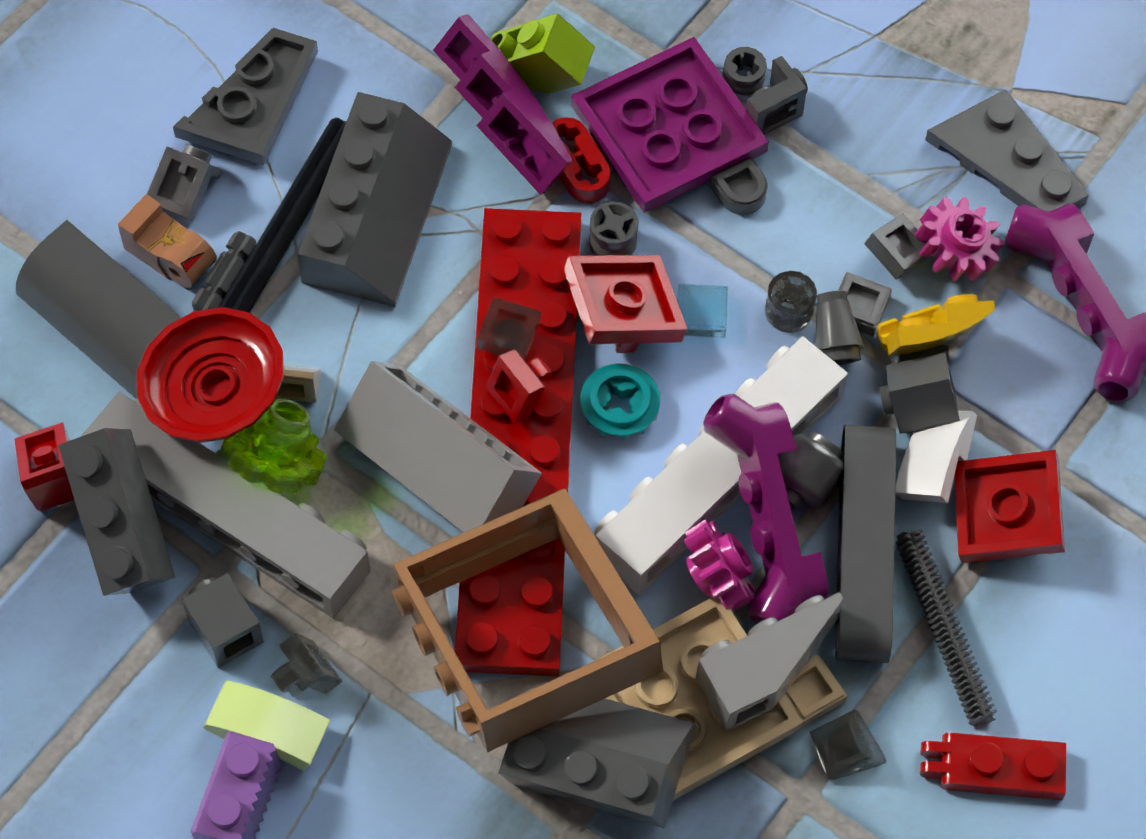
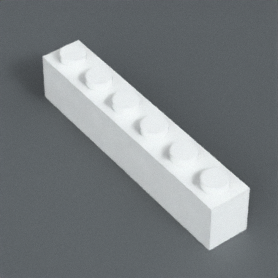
[594,336,848,595]

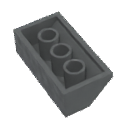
[297,92,452,307]

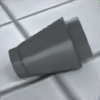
[815,291,864,365]

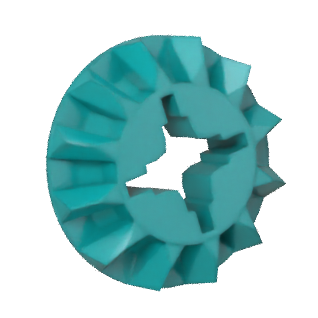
[580,363,660,441]

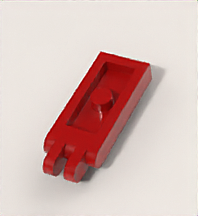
[920,733,1066,800]

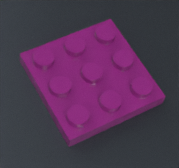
[571,37,769,213]

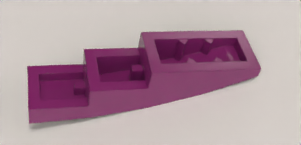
[433,14,573,195]

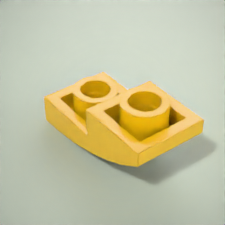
[886,294,995,356]

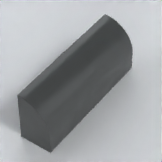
[15,220,181,399]

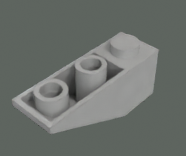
[696,592,844,732]

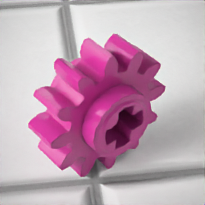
[915,197,1004,282]
[684,520,755,611]

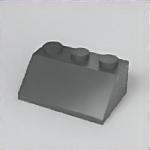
[498,682,696,828]

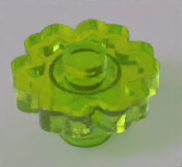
[221,399,327,494]

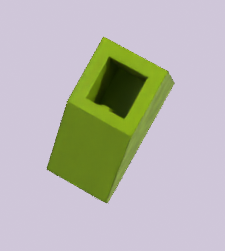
[490,13,596,94]

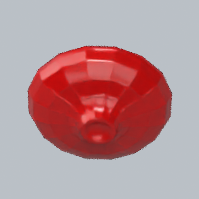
[136,307,284,443]

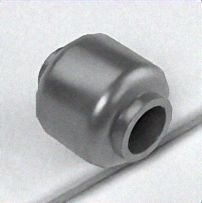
[778,431,844,510]

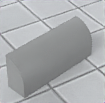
[334,361,542,533]

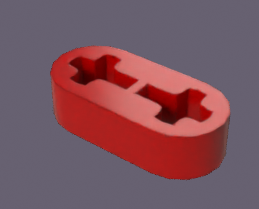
[552,117,611,203]

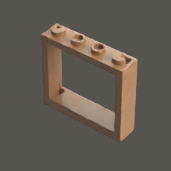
[391,489,663,752]

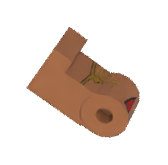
[118,194,217,289]

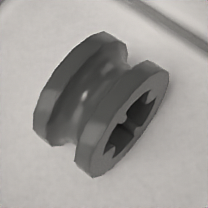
[723,47,767,95]

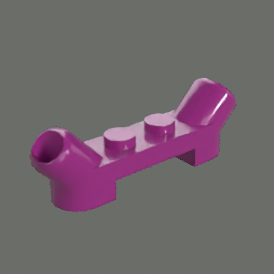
[1005,203,1146,402]
[703,394,828,624]

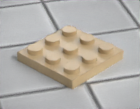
[593,597,803,801]

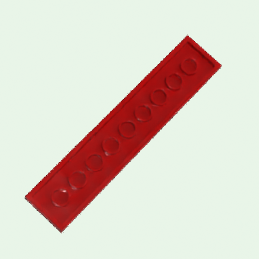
[455,208,582,677]

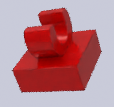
[485,349,552,424]

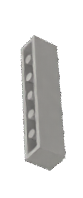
[82,391,370,619]

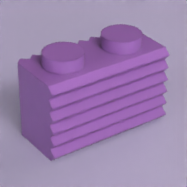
[190,732,281,839]

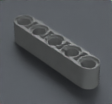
[835,424,896,663]

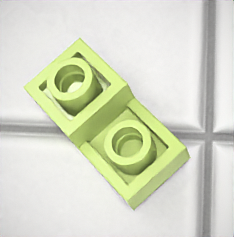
[203,680,330,771]

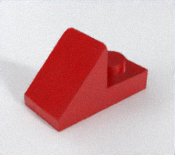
[14,422,74,511]

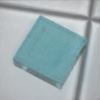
[677,284,728,338]

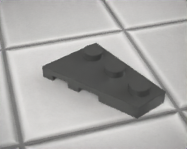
[173,28,318,165]
[925,89,1089,212]

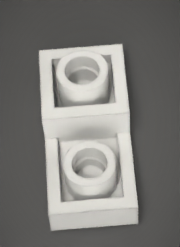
[895,411,977,503]

